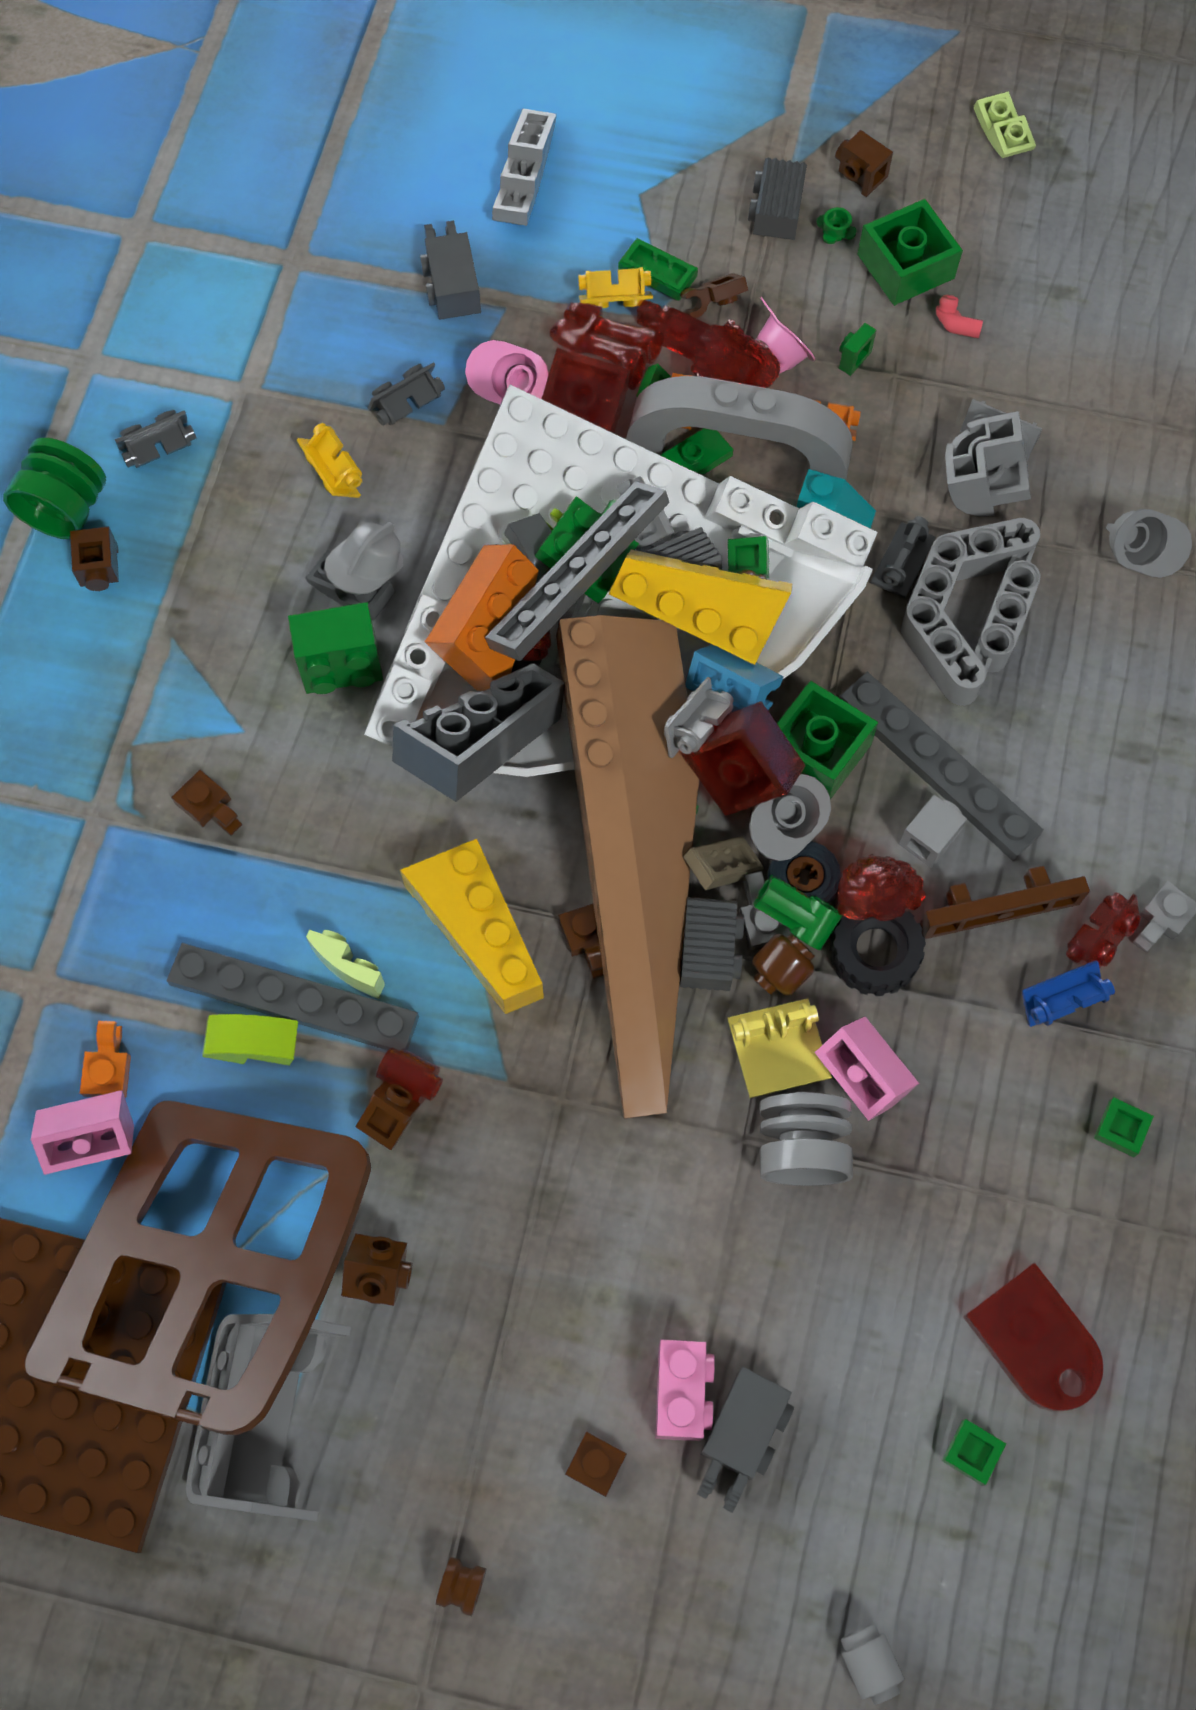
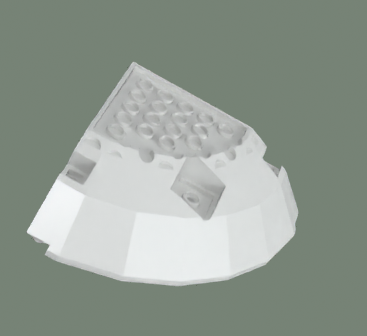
[364,385,878,777]

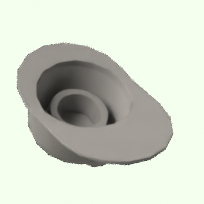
[1106,509,1192,578]
[324,522,403,595]
[749,774,831,861]

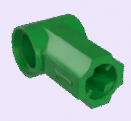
[753,875,843,950]

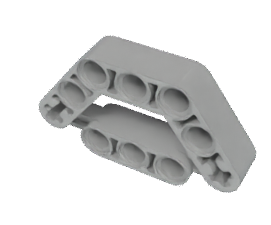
[901,518,1041,706]

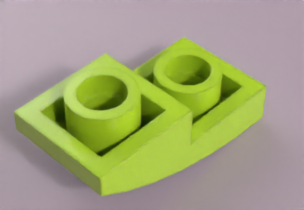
[202,1014,298,1066]

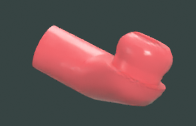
[935,294,983,339]

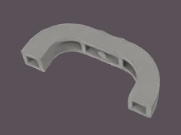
[626,376,853,480]

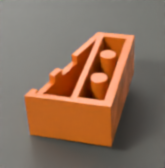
[425,544,539,691]

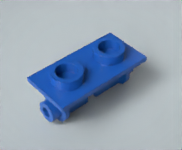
[1021,960,1115,1027]

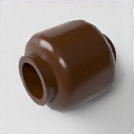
[753,933,815,995]

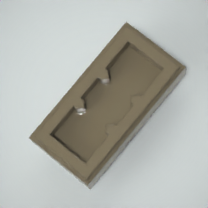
[683,836,764,890]

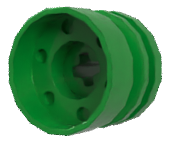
[3,437,106,539]

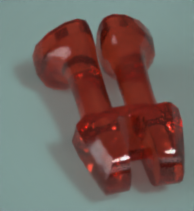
[549,302,664,390]

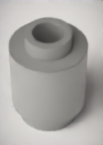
[840,1623,905,1705]

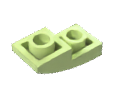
[973,91,1036,158]
[306,929,385,999]

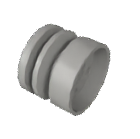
[760,1092,853,1186]

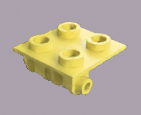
[727,998,832,1098]

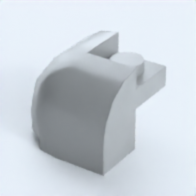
[945,411,1031,516]

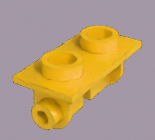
[578,267,653,309]
[296,423,362,498]

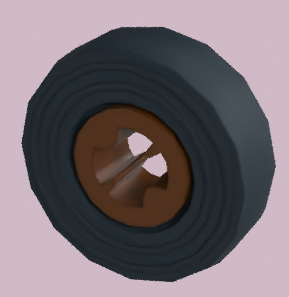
[768,841,842,904]

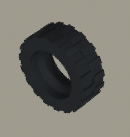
[829,899,926,996]

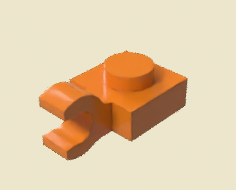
[80,1021,131,1098]

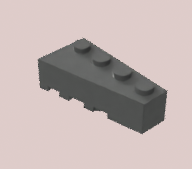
[392,664,565,802]

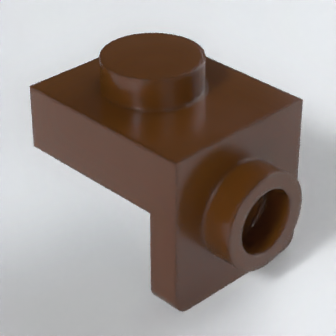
[355,1081,421,1150]

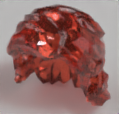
[690,319,780,388]
[838,854,926,921]

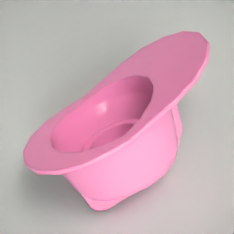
[755,297,815,374]
[465,340,549,405]

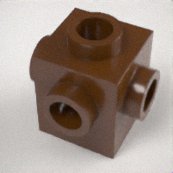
[341,1233,413,1306]

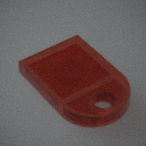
[963,1262,1103,1412]

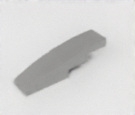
[492,108,556,226]

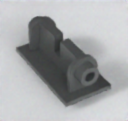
[368,362,445,426]
[115,410,197,468]
[870,516,936,598]

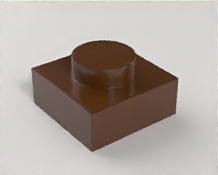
[565,1432,627,1497]

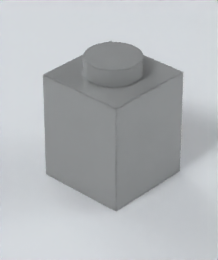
[899,795,967,868]

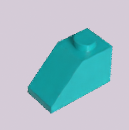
[796,469,876,529]

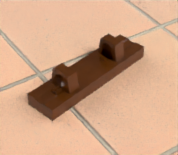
[920,866,1090,939]

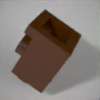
[835,130,893,197]
[70,526,119,591]

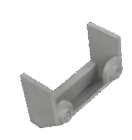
[186,1314,351,1521]

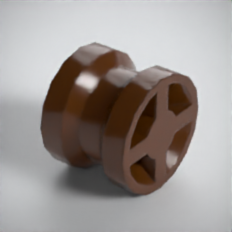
[436,1557,487,1616]

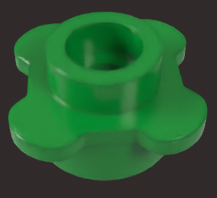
[816,207,857,244]

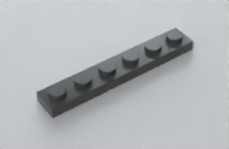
[485,481,670,661]
[840,671,1044,861]
[166,943,419,1056]

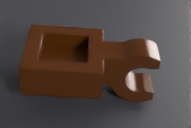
[681,273,749,318]
[171,770,242,836]
[558,904,604,979]

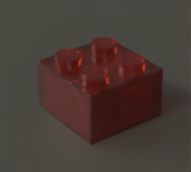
[542,347,632,433]
[681,701,806,816]

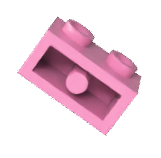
[814,1017,920,1121]
[31,1090,134,1175]
[655,1340,714,1441]

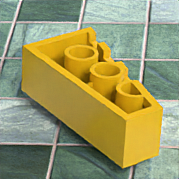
[609,550,793,665]
[400,839,544,1014]

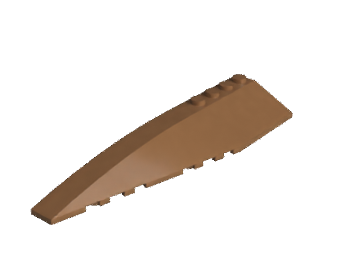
[556,615,699,1119]

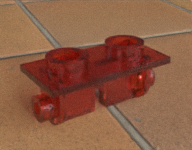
[1066,892,1141,968]

